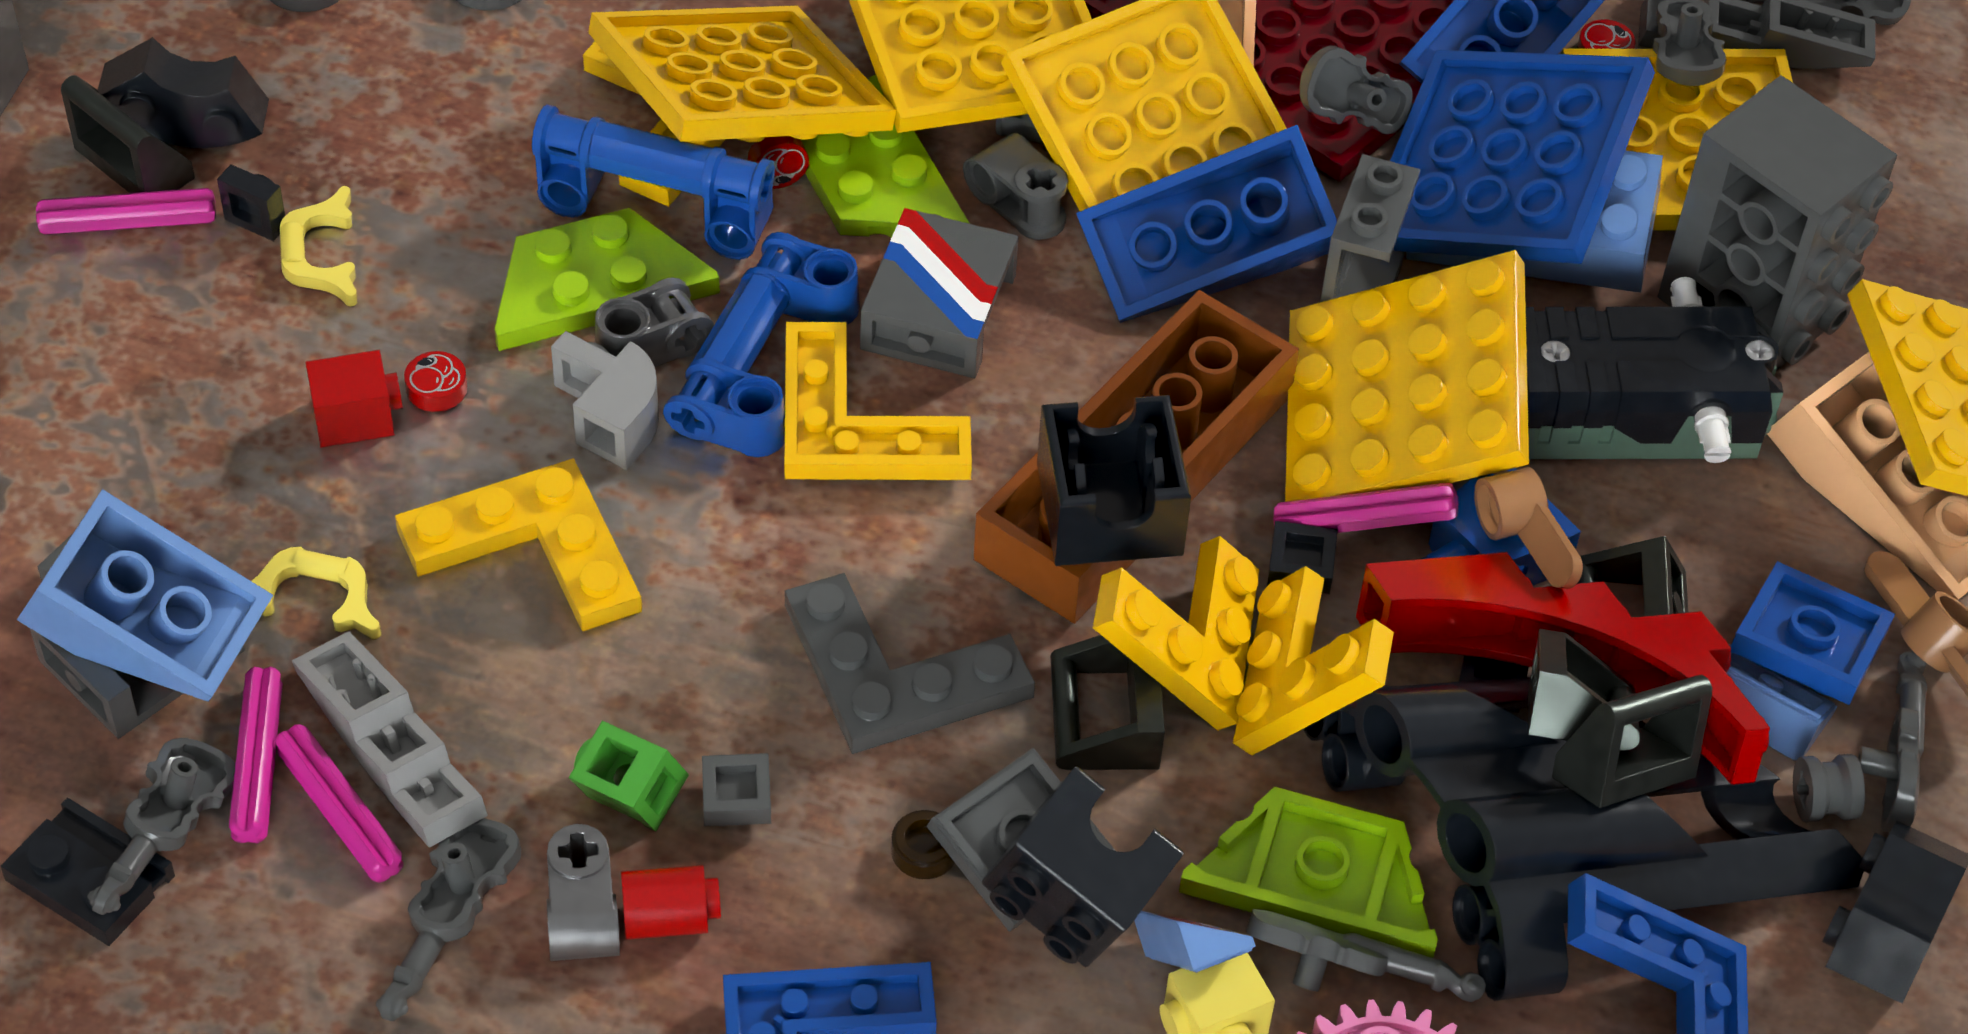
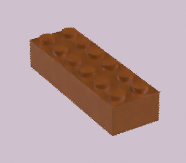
[973,290,1299,624]

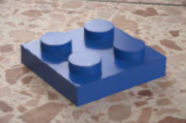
[1731,561,1895,705]

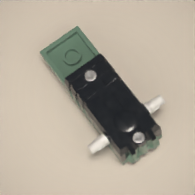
[1526,277,1784,463]

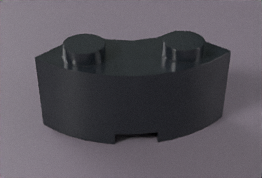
[97,37,269,148]
[1822,821,1968,1003]

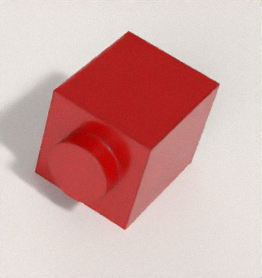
[305,350,403,448]

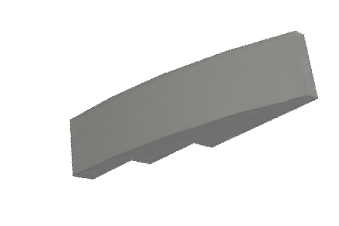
[292,631,488,848]

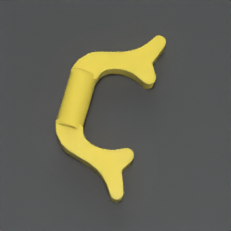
[280,186,357,307]
[252,547,381,639]

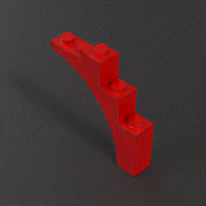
[1356,552,1770,785]

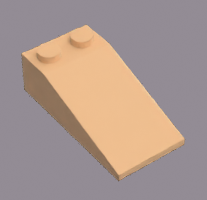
[1767,352,1968,600]

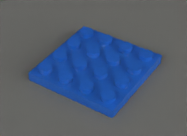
[1390,50,1655,264]

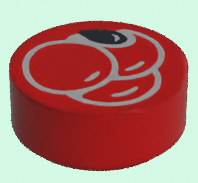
[1577,19,1636,49]
[747,136,809,189]
[404,351,468,412]

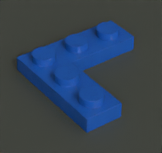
[1567,873,1749,1034]
[723,962,937,1034]

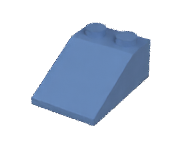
[17,489,273,702]

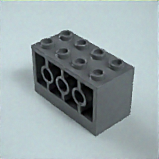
[1657,75,1897,371]

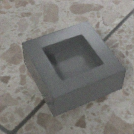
[702,753,771,826]

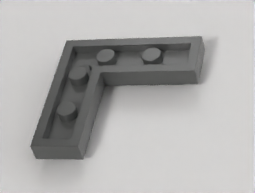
[785,573,1035,754]

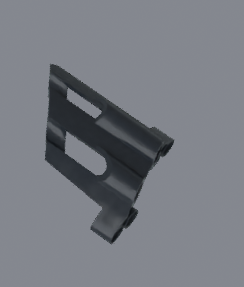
[1304,677,1864,1001]

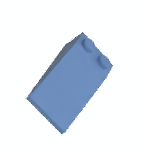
[1406,150,1663,293]

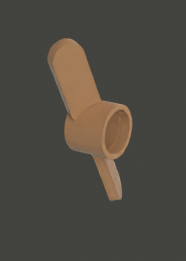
[1474,467,1583,589]
[1864,551,1968,697]

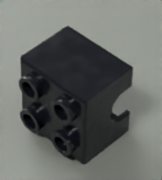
[1037,395,1191,566]
[982,767,1184,967]

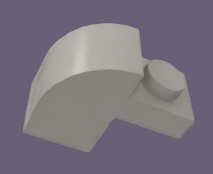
[551,331,659,470]

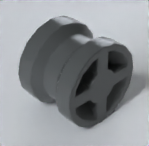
[1793,754,1865,823]

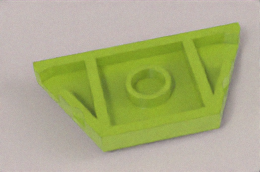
[801,75,970,238]
[495,208,720,351]
[1179,787,1438,958]

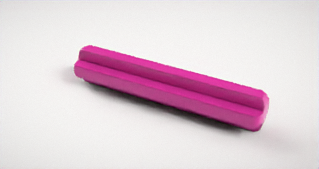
[36,188,216,235]
[1273,483,1458,533]
[229,666,283,844]
[275,724,404,883]

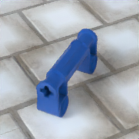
[532,104,775,260]
[663,232,860,457]

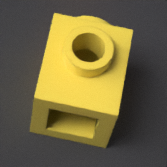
[1160,953,1275,1034]

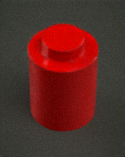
[621,865,721,940]

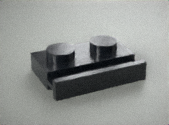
[0,797,175,946]

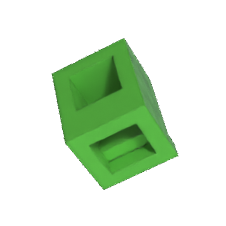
[569,720,689,832]

